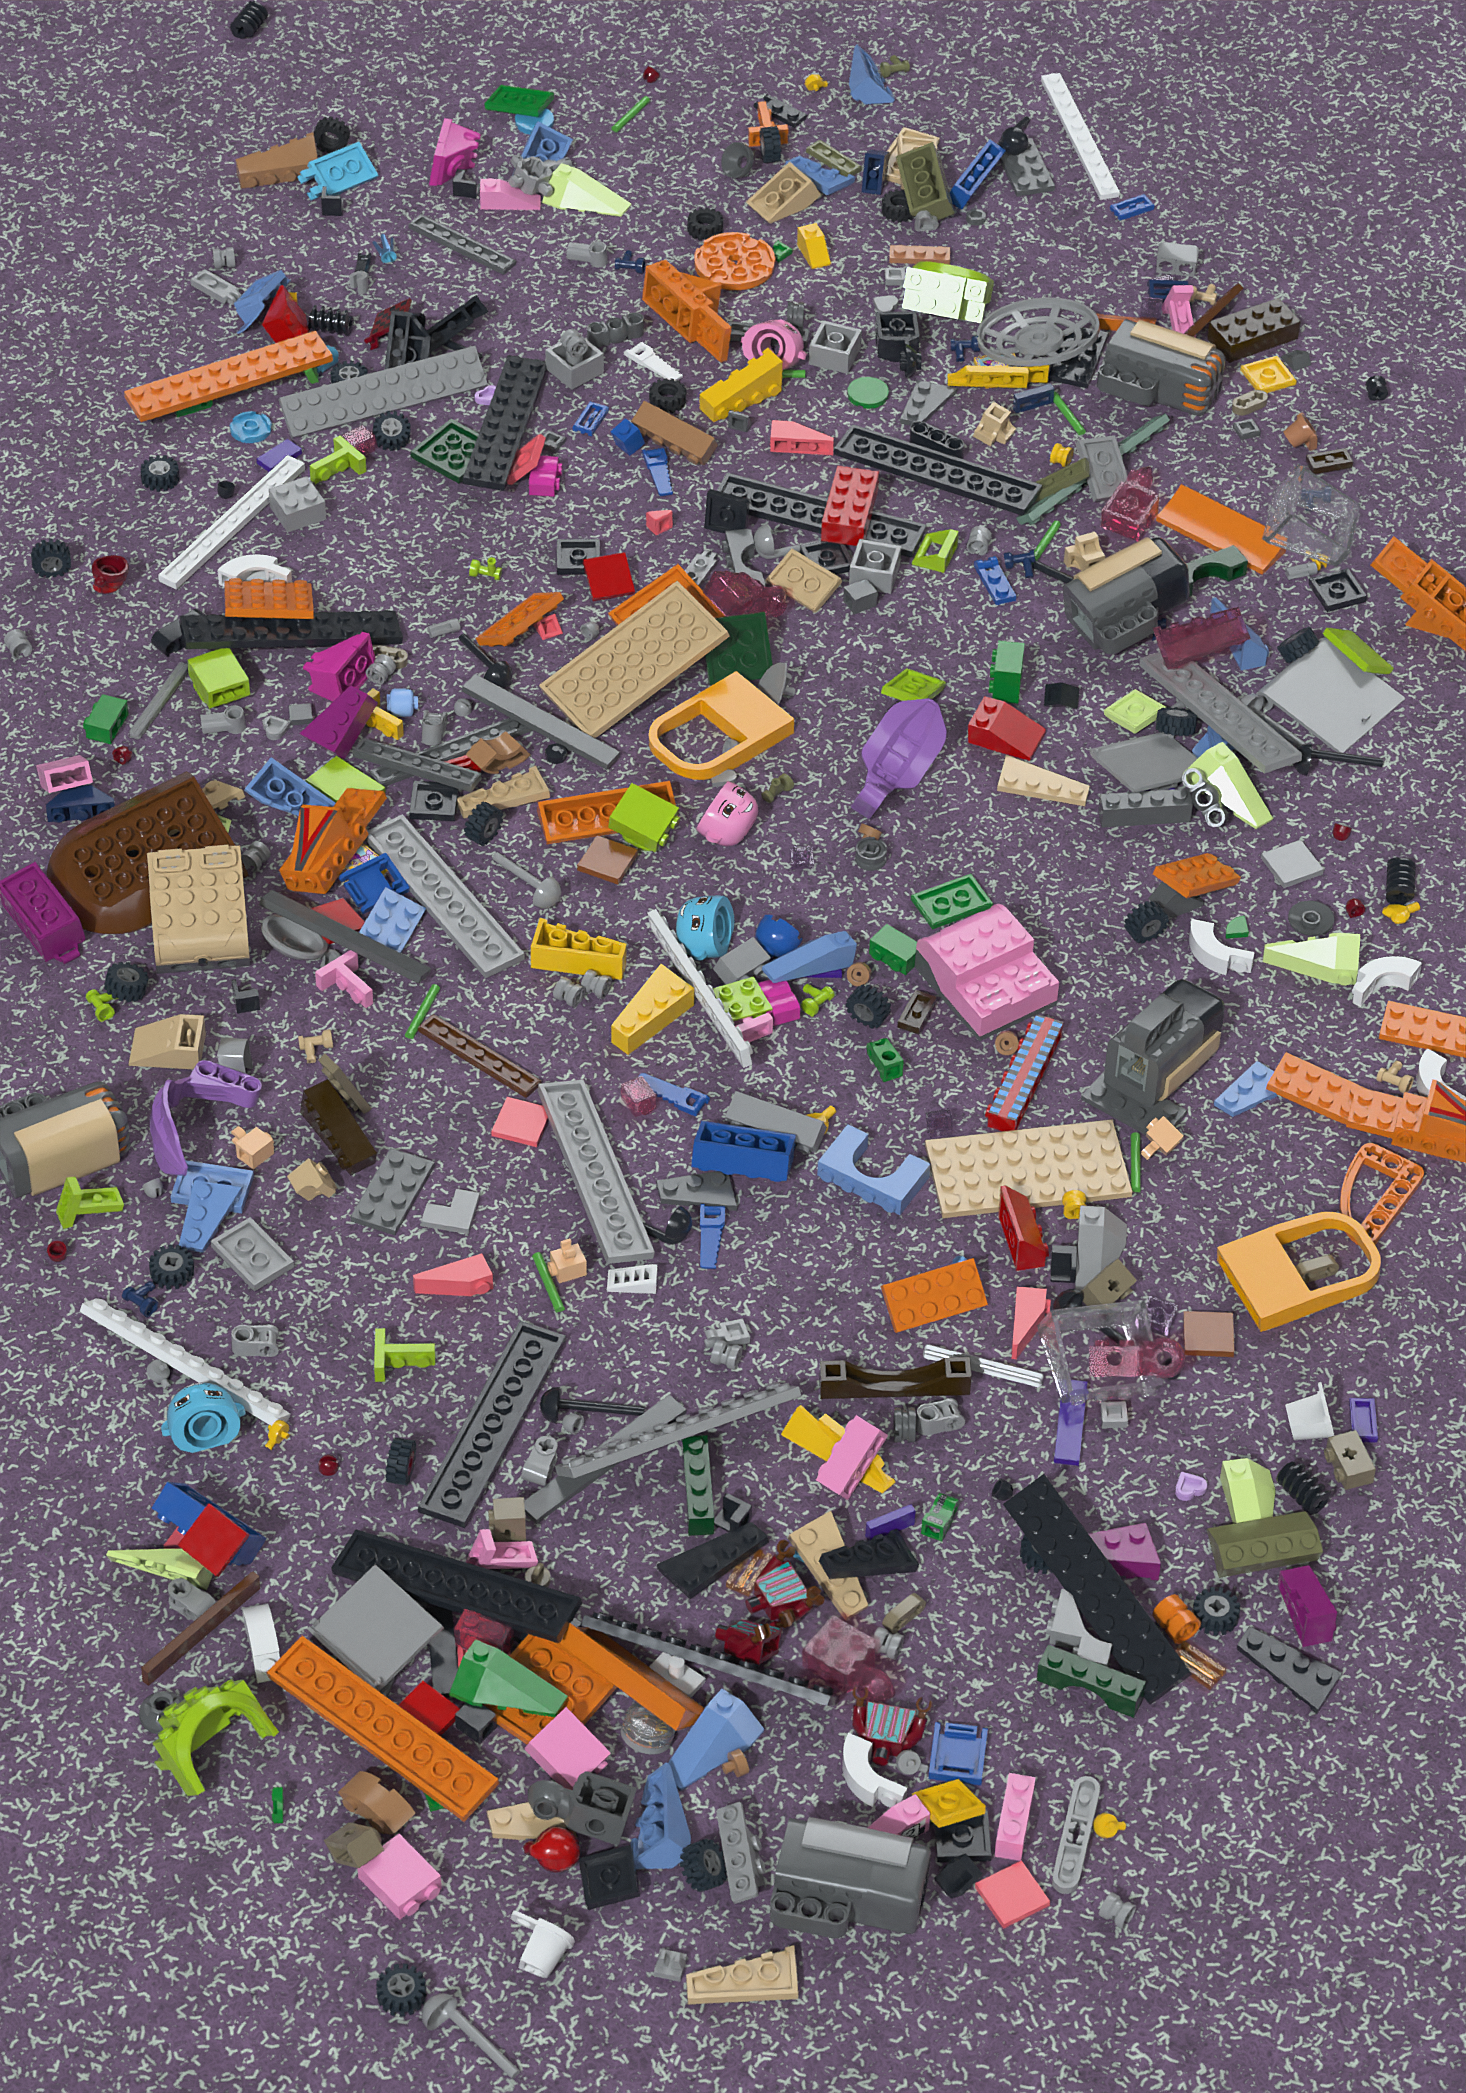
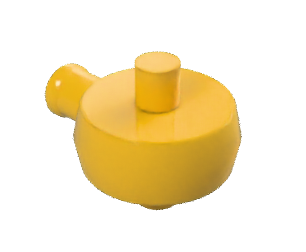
[805,74,828,91]
[265,1420,290,1450]
[1093,1813,1126,1839]

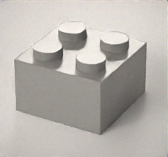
[809,320,862,374]
[545,336,604,390]
[268,476,326,533]
[849,539,901,594]

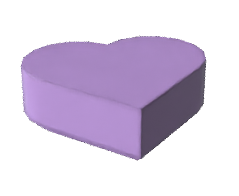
[475,385,496,405]
[1175,1471,1207,1501]

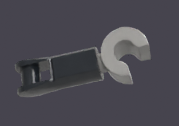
[349,253,372,295]

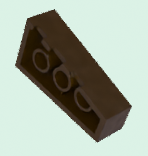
[300,1079,377,1176]

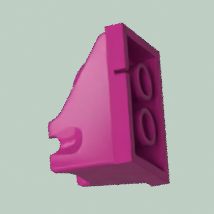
[429,118,481,186]
[303,632,375,702]

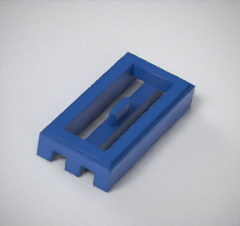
[1110,194,1155,221]
[573,401,609,436]

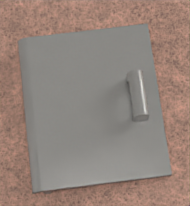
[1090,732,1198,792]
[307,1565,443,1691]

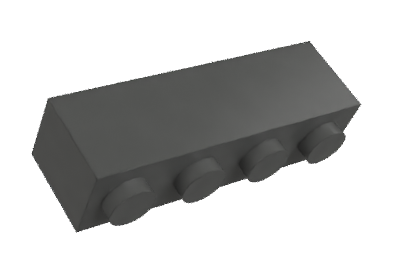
[1098,789,1193,828]

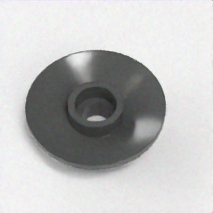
[1288,900,1334,936]

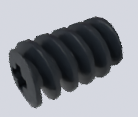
[230,1,268,39]
[308,305,354,337]
[1386,857,1416,905]
[1276,1462,1332,1515]

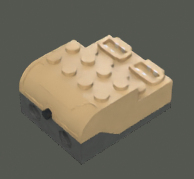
[147,845,250,974]

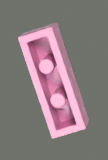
[816,1415,888,1500]
[995,1773,1036,1861]

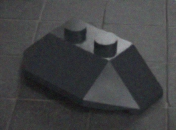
[384,310,431,370]

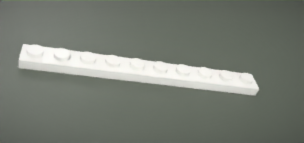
[1041,73,1119,200]
[158,455,305,589]
[647,909,753,1068]
[80,1299,290,1426]

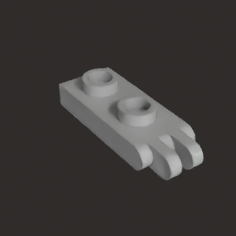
[191,269,241,305]
[685,549,718,587]

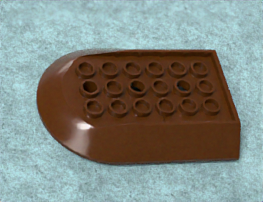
[47,771,249,934]

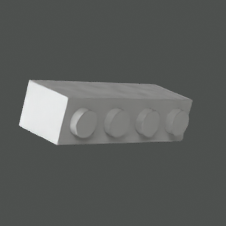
[725,1091,827,1154]

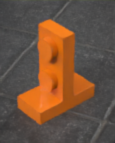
[748,101,788,147]

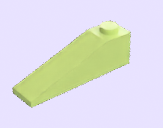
[542,163,631,217]
[1183,742,1273,829]
[1263,933,1360,986]

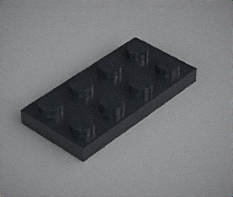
[1048,327,1108,389]

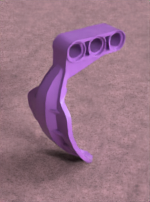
[851,698,947,819]
[150,1060,262,1176]

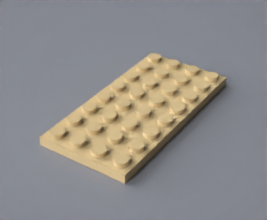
[539,581,730,738]
[925,1119,1132,1218]

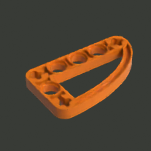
[1339,1143,1424,1245]

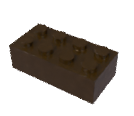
[1207,298,1301,363]

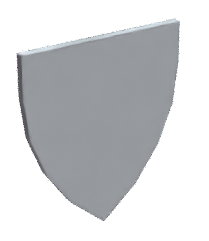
[758,663,795,705]

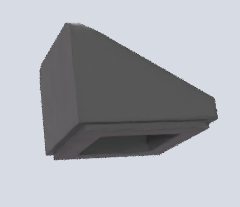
[1281,350,1311,371]
[728,410,752,432]

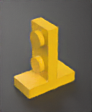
[366,689,404,740]

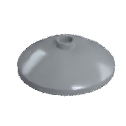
[261,914,328,960]

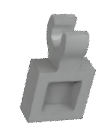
[704,1319,750,1349]

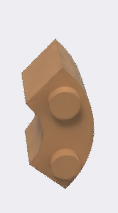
[466,731,530,774]
[338,1771,416,1834]

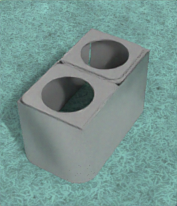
[1156,242,1199,277]
[217,1037,253,1074]

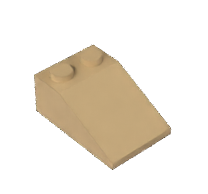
[746,162,821,224]

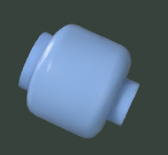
[387,688,418,717]

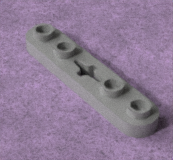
[1052,1776,1100,1894]

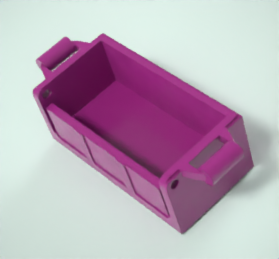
[0,862,85,965]

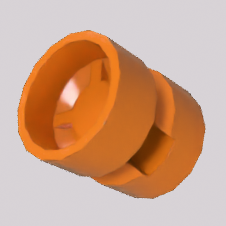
[1152,1594,1201,1644]

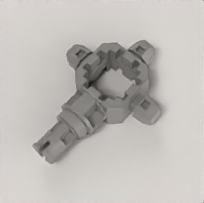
[509,155,572,197]

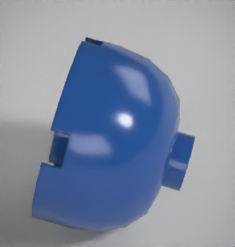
[755,915,803,958]

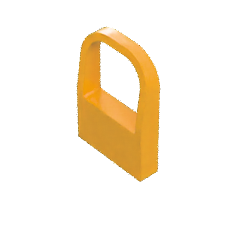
[649,671,794,780]
[1217,1212,1381,1332]

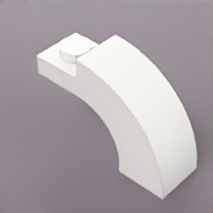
[218,555,292,586]
[1189,919,1254,975]
[1352,956,1422,1007]
[1417,1048,1466,1101]
[242,1603,280,1683]
[843,1733,907,1807]

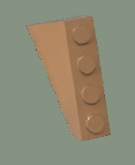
[236,132,318,188]
[631,401,718,465]

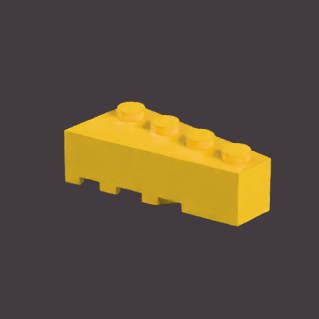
[699,348,782,422]
[531,918,627,980]
[611,964,694,1055]

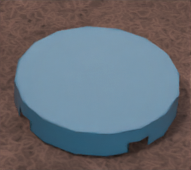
[515,109,554,135]
[230,411,272,443]

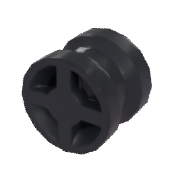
[1365,375,1388,401]

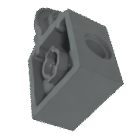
[527,1771,637,1845]

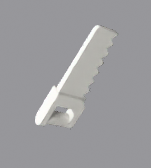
[624,342,683,381]

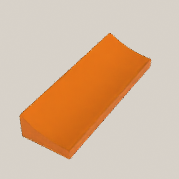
[1156,484,1288,575]
[537,781,679,844]
[560,1623,705,1731]

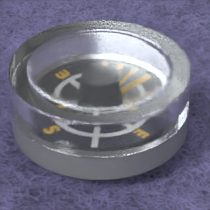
[621,1703,675,1754]

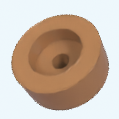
[858,823,882,840]
[847,962,871,986]
[995,1031,1019,1055]
[722,1749,749,1777]

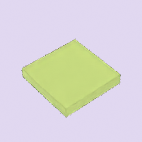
[1104,689,1166,733]

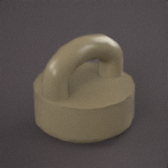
[525,1563,551,1587]

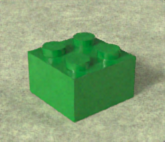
[988,640,1025,704]

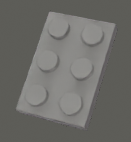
[1075,435,1133,502]
[211,1217,294,1292]

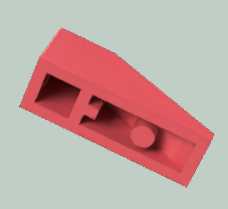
[770,420,834,455]
[413,1253,493,1296]
[1012,1287,1051,1359]

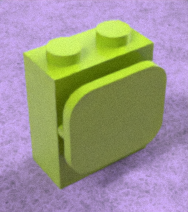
[187,648,250,709]
[608,783,680,853]

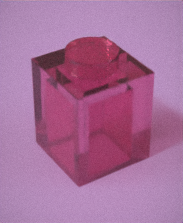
[341,425,376,456]
[621,1076,656,1117]

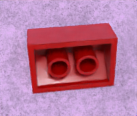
[998,1185,1049,1271]

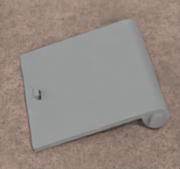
[1256,638,1405,753]

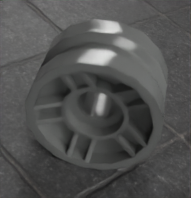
[787,301,804,328]
[855,837,887,871]
[894,1407,916,1443]

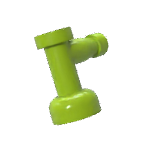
[469,557,502,580]
[801,984,835,1017]
[86,989,119,1022]

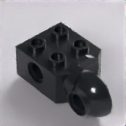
[875,311,922,378]

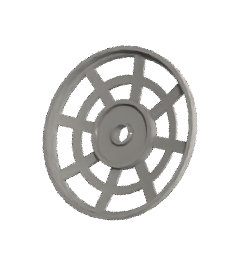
[977,297,1100,367]

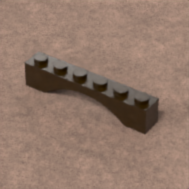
[819,1357,972,1399]

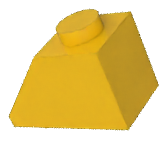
[797,223,831,269]

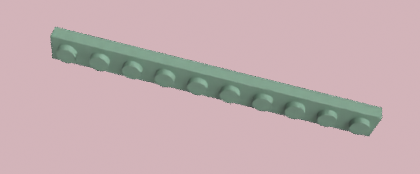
[1016,413,1170,525]

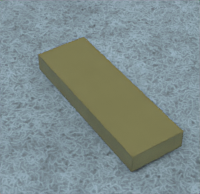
[806,140,862,177]
[1035,458,1089,502]

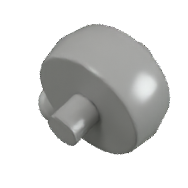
[147,1360,171,1390]
[896,1750,929,1775]

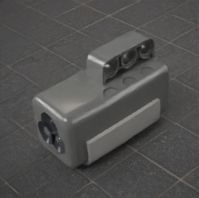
[770,1817,931,1939]

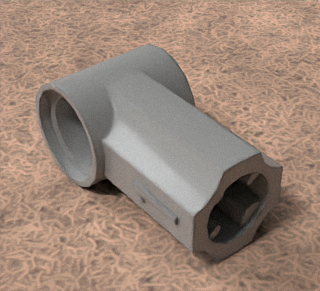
[566,241,608,268]
[200,706,246,734]

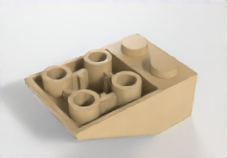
[129,1014,206,1069]

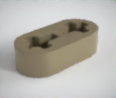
[1232,390,1268,416]
[373,645,408,669]
[1295,1255,1339,1284]
[882,1593,926,1634]

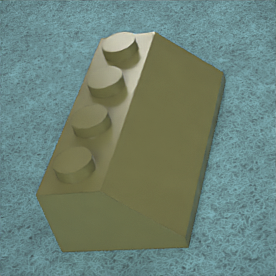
[896,142,955,220]
[1207,1511,1323,1578]

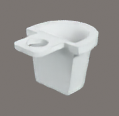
[1285,1382,1334,1441]
[511,1911,575,1978]

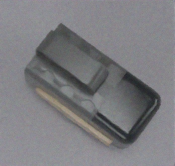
[1063,537,1190,654]
[1104,979,1225,1106]

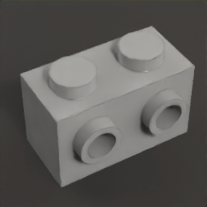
[713,937,771,984]

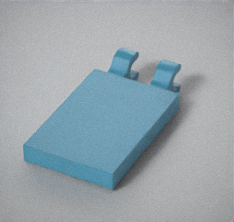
[297,142,378,200]

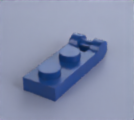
[974,556,1016,605]

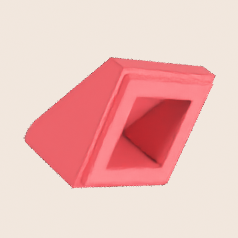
[646,510,673,535]
[533,614,563,640]

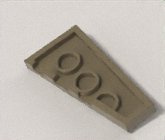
[318,1054,372,1114]

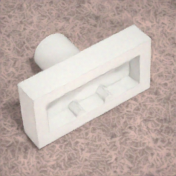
[649,1652,705,1698]

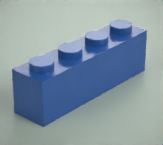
[950,139,1006,209]

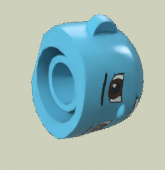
[676,895,734,961]
[161,1383,246,1453]

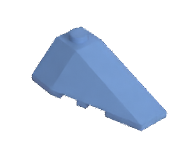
[512,121,573,177]
[762,931,857,983]
[630,1762,691,1869]

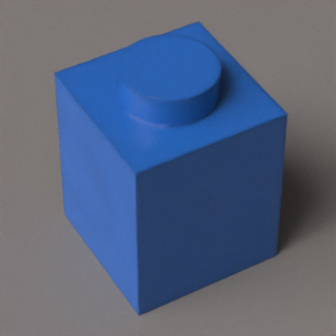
[610,418,645,456]

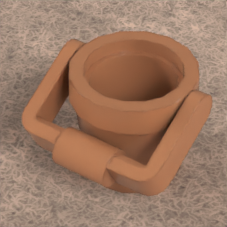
[1283,413,1318,451]

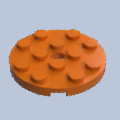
[694,232,775,291]

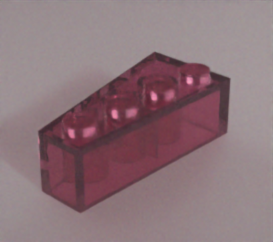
[1153,607,1251,670]

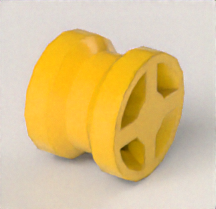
[1050,443,1074,467]
[1062,1190,1086,1219]

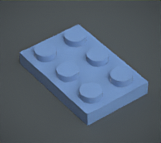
[359,887,426,953]
[171,1160,254,1214]

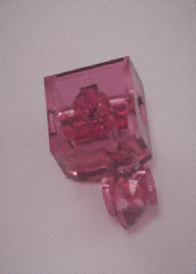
[1101,466,1159,542]
[703,571,787,617]
[1089,1337,1185,1379]
[802,1615,896,1703]

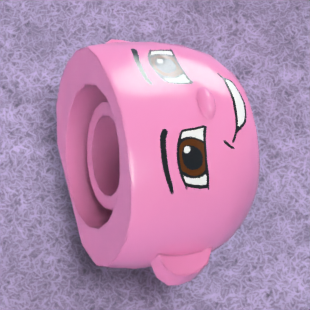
[741,319,807,370]
[696,781,758,846]

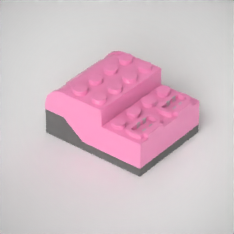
[915,904,1059,1042]

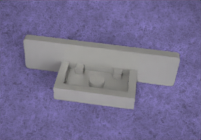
[716,1802,766,1904]

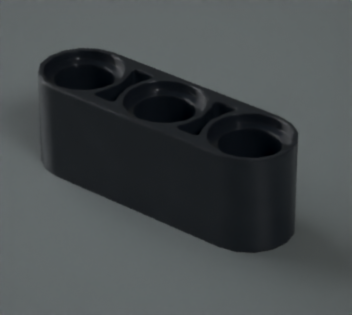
[909,421,964,459]
[151,609,205,657]

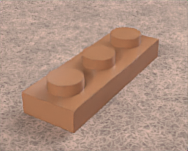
[889,245,950,265]

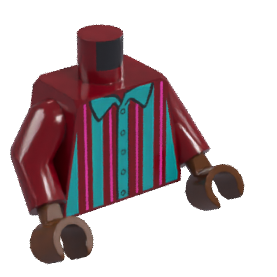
[745,1540,825,1621]
[715,1609,796,1665]
[852,1686,934,1766]

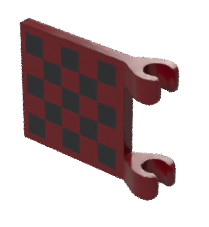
[364,298,412,350]

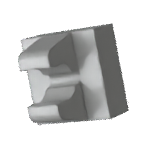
[654,1948,687,1982]

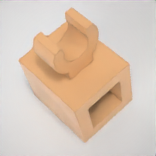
[1141,1116,1184,1160]
[231,1126,274,1169]
[547,1239,587,1283]

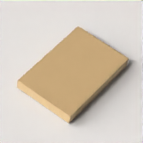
[765,549,842,613]

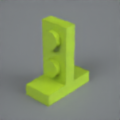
[310,436,366,484]
[56,1177,124,1229]
[374,1328,435,1382]

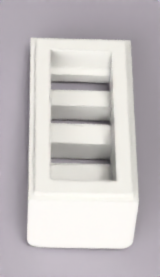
[607,1264,657,1294]

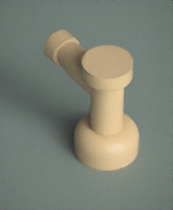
[1189,284,1217,305]
[298,1029,333,1063]
[1376,1061,1414,1094]

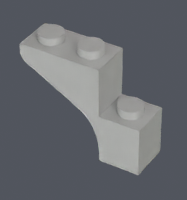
[1046,1589,1112,1667]

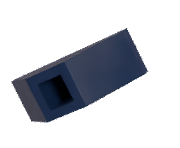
[46,785,115,823]

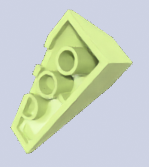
[1220,1458,1275,1524]
[106,1549,213,1590]

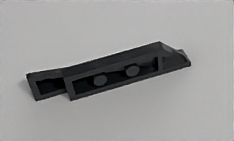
[426,295,488,354]

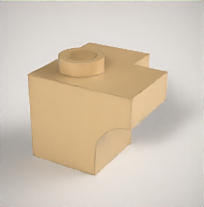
[973,402,1016,446]
[1064,532,1105,571]
[287,1158,337,1201]

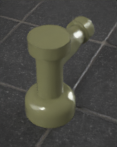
[880,55,910,78]
[761,773,794,804]

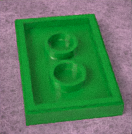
[484,85,554,117]
[911,874,993,930]

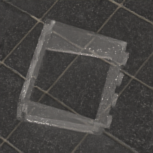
[1262,464,1360,567]
[1037,1300,1163,1405]

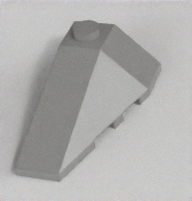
[1075,1205,1127,1291]

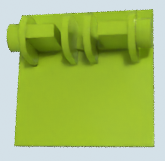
[713,976,773,1022]

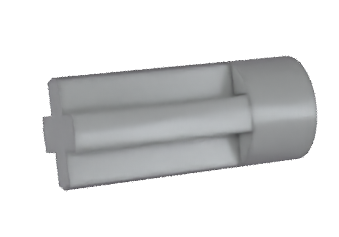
[1285,562,1318,580]
[427,618,460,638]

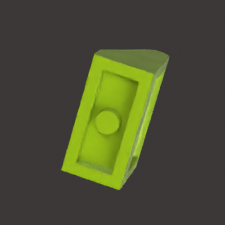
[912,529,959,573]

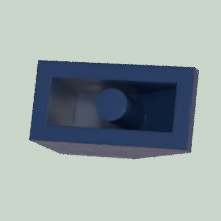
[861,149,889,195]

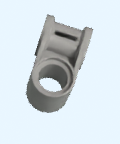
[422,710,447,745]
[231,1325,279,1357]
[916,1398,965,1436]
[521,1436,558,1486]
[168,1578,216,1621]

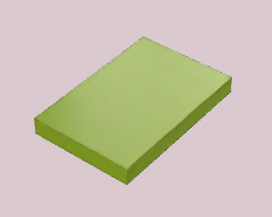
[1323,627,1394,674]
[881,668,946,701]
[305,756,386,803]

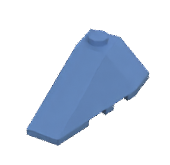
[849,45,895,104]
[1210,597,1269,670]
[244,758,336,816]
[668,1688,764,1790]

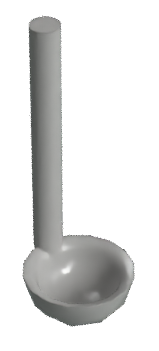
[753,524,821,559]
[1240,694,1316,750]
[493,852,561,909]
[421,1993,520,2079]

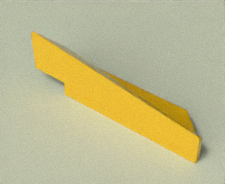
[947,365,1049,388]
[781,1405,895,1493]

